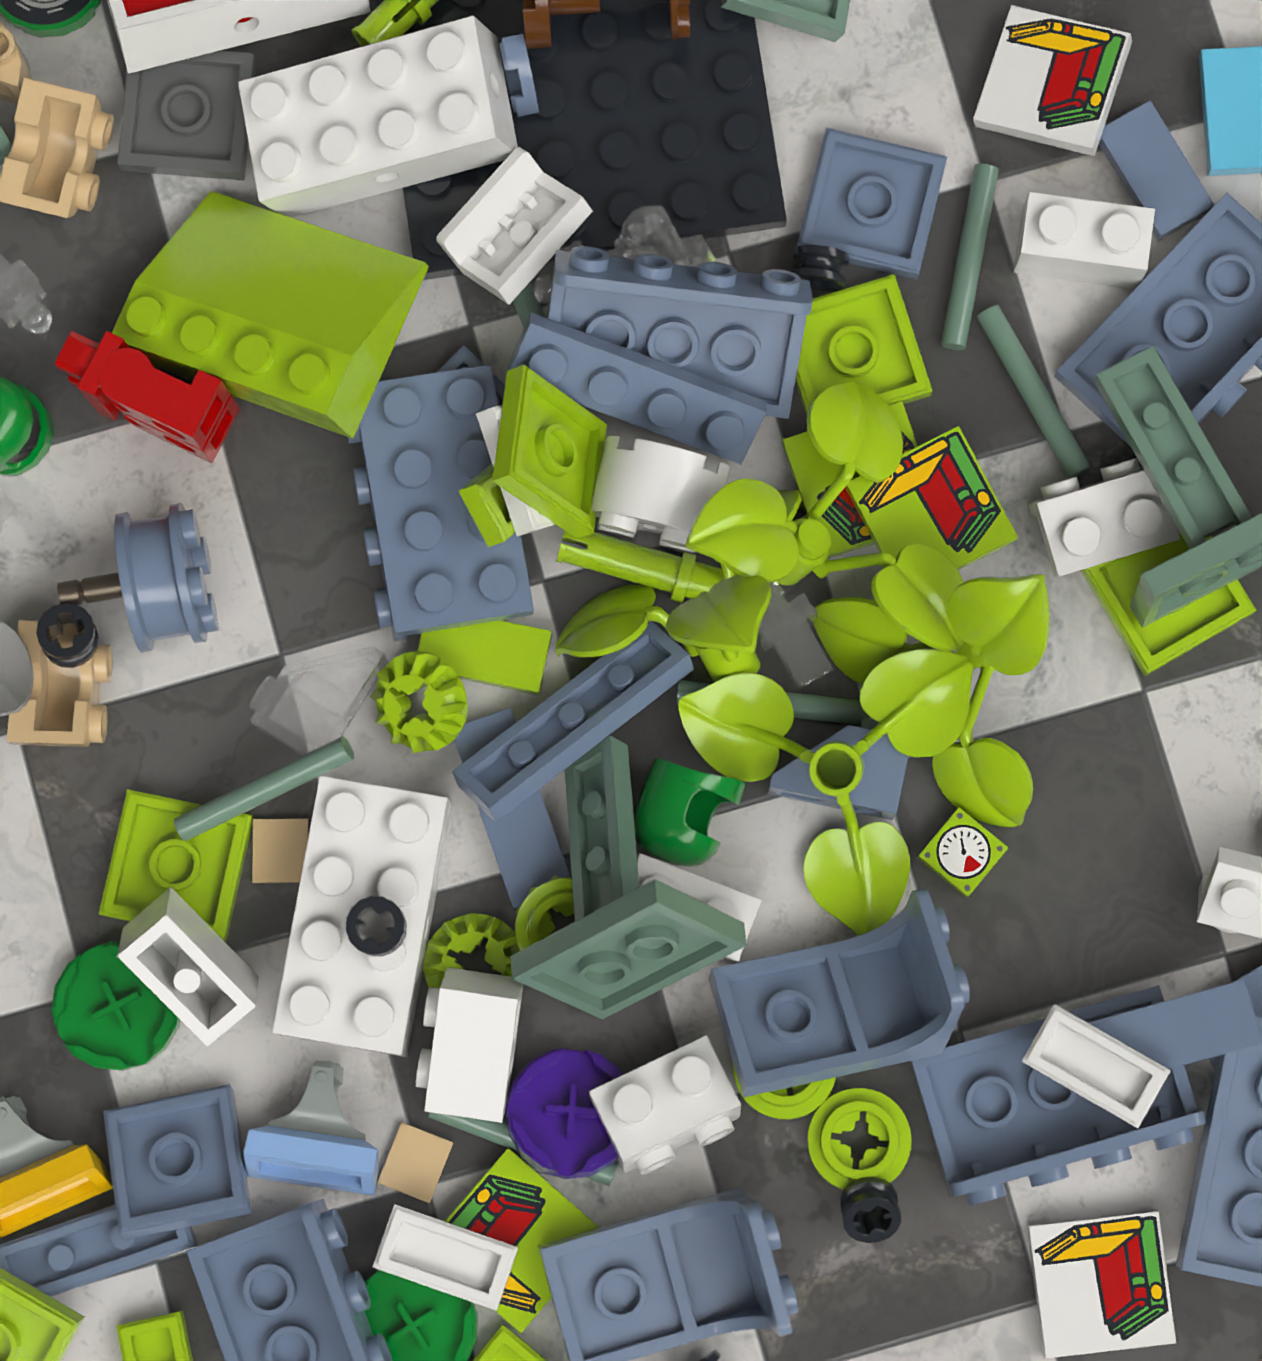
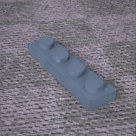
[507,313,767,465]
[452,621,694,823]

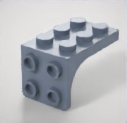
[708,888,969,1097]
[538,1188,799,1361]

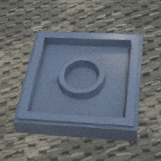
[797,128,948,280]
[103,1084,252,1240]

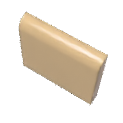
[252,819,308,883]
[377,1122,453,1204]

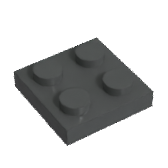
[117,51,257,181]

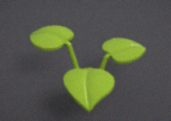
[686,380,964,653]
[555,489,802,683]
[812,574,1050,827]
[678,649,974,936]

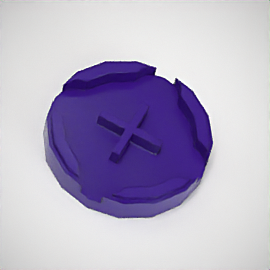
[506,1048,623,1179]

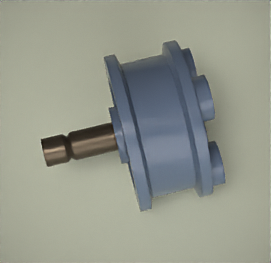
[57,503,219,653]

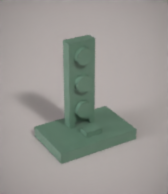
[1094,346,1262,628]
[511,736,747,1020]

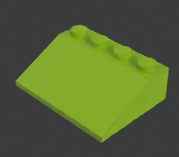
[112,191,429,439]

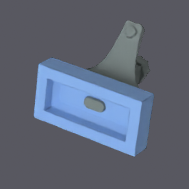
[244,1060,379,1196]

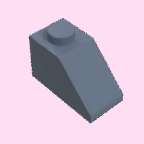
[768,719,908,820]

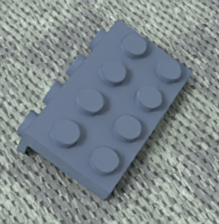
[1054,193,1262,447]
[547,246,813,419]
[347,364,534,642]
[910,985,1206,1206]
[1175,1016,1262,1287]
[186,1199,392,1361]

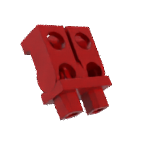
[54,331,240,463]

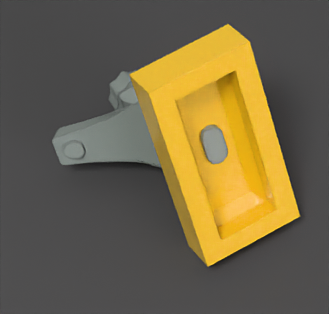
[0,1096,113,1238]

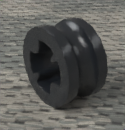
[791,245,849,291]
[36,603,99,668]
[346,896,407,957]
[840,1177,901,1243]

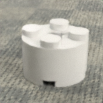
[592,436,731,554]

